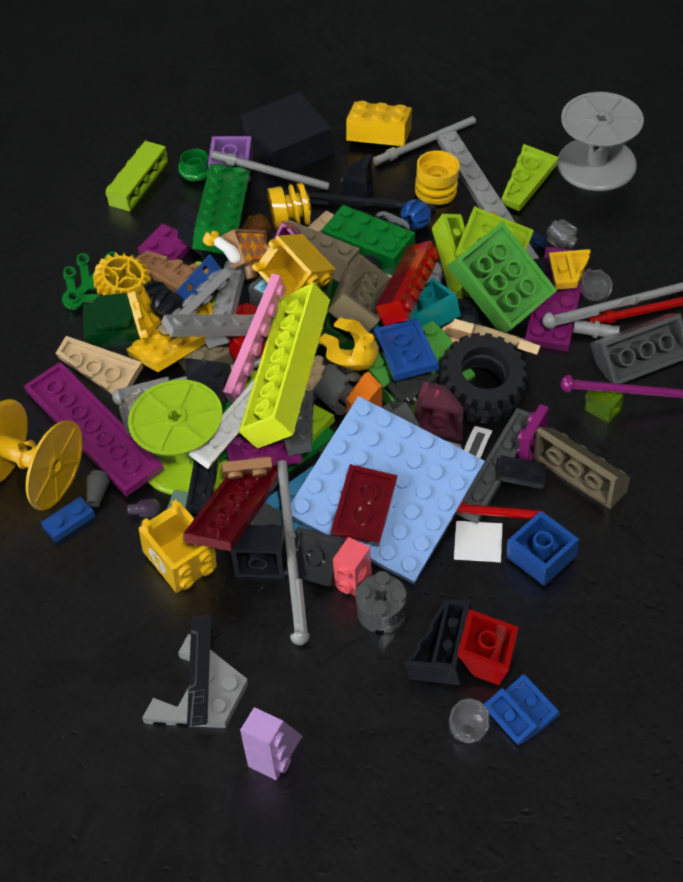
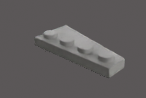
[157,268,231,335]

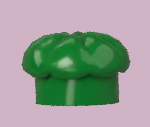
[178,149,209,182]

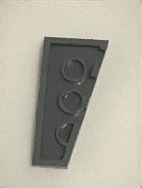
[282,390,314,456]

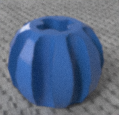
[401,199,431,230]

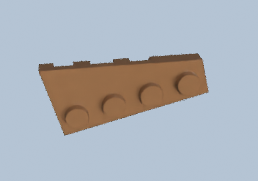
[134,251,209,295]

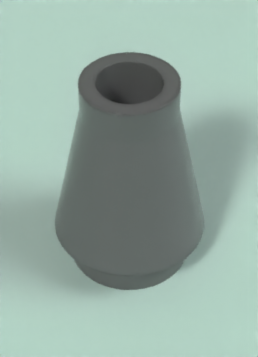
[86,470,110,507]

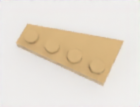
[56,336,143,395]

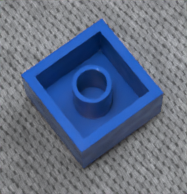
[506,511,579,586]

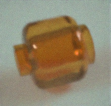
[241,214,271,238]

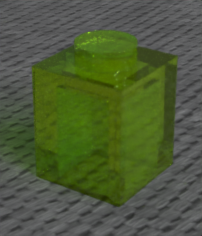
[585,390,624,423]

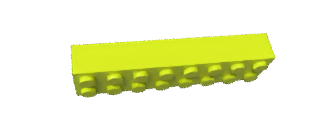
[239,282,330,448]

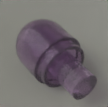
[127,498,161,518]

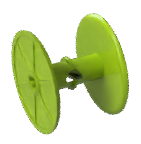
[128,380,228,495]

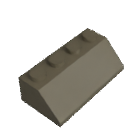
[287,220,360,282]
[534,427,630,509]

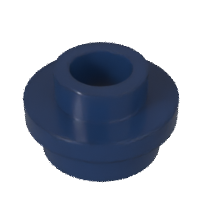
[529,231,548,249]

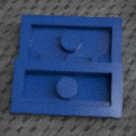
[482,674,561,745]

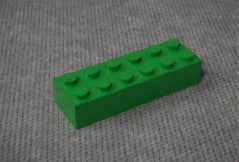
[192,163,250,254]

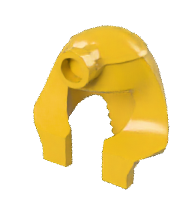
[318,317,379,371]

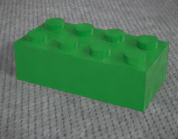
[321,205,415,276]

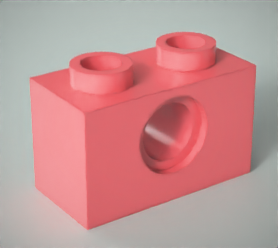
[333,537,372,596]

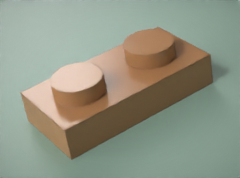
[222,457,272,479]

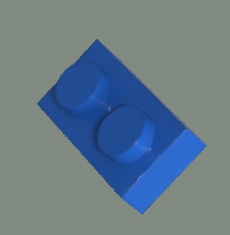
[41,497,95,543]

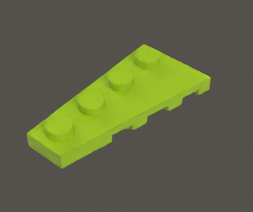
[502,144,559,211]

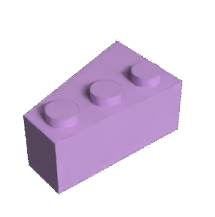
[240,707,303,780]

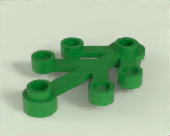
[62,252,120,310]

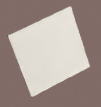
[454,521,502,562]

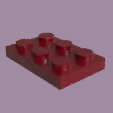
[331,464,398,546]

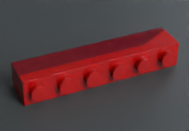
[376,241,439,326]

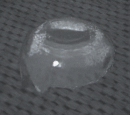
[579,268,613,301]
[448,698,489,744]

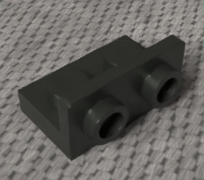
[384,372,439,406]

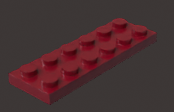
[183,465,279,551]

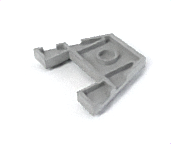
[142,634,248,728]

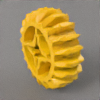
[93,252,151,295]

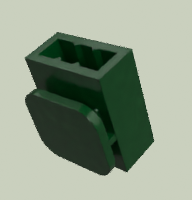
[83,293,140,348]

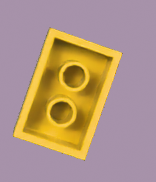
[346,101,412,146]

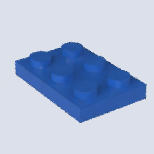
[374,318,439,381]

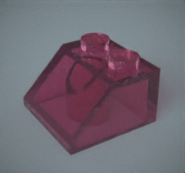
[416,382,464,441]

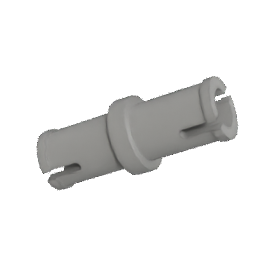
[573,320,620,339]

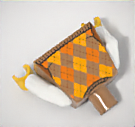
[203,229,269,281]

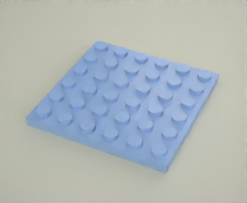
[291,396,485,585]

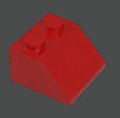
[457,609,518,685]

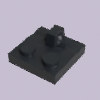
[283,527,346,588]

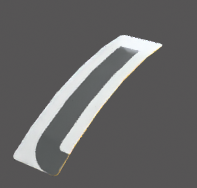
[464,426,492,458]

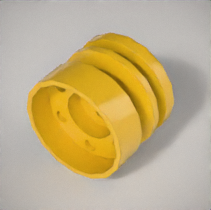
[415,150,460,205]
[267,183,311,231]

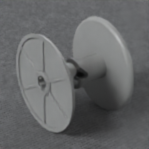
[557,92,644,191]

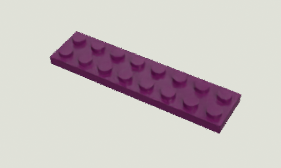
[24,362,164,497]

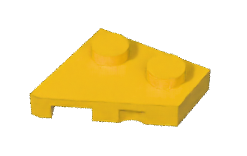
[548,249,590,290]
[127,284,162,339]

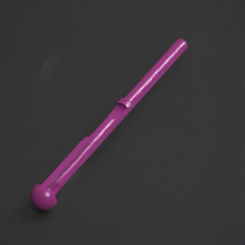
[561,375,683,398]

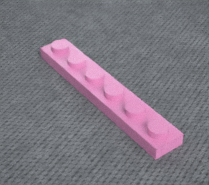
[223,274,286,403]

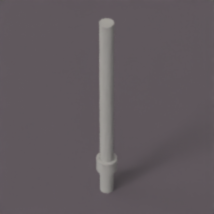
[373,116,476,165]
[211,150,329,190]

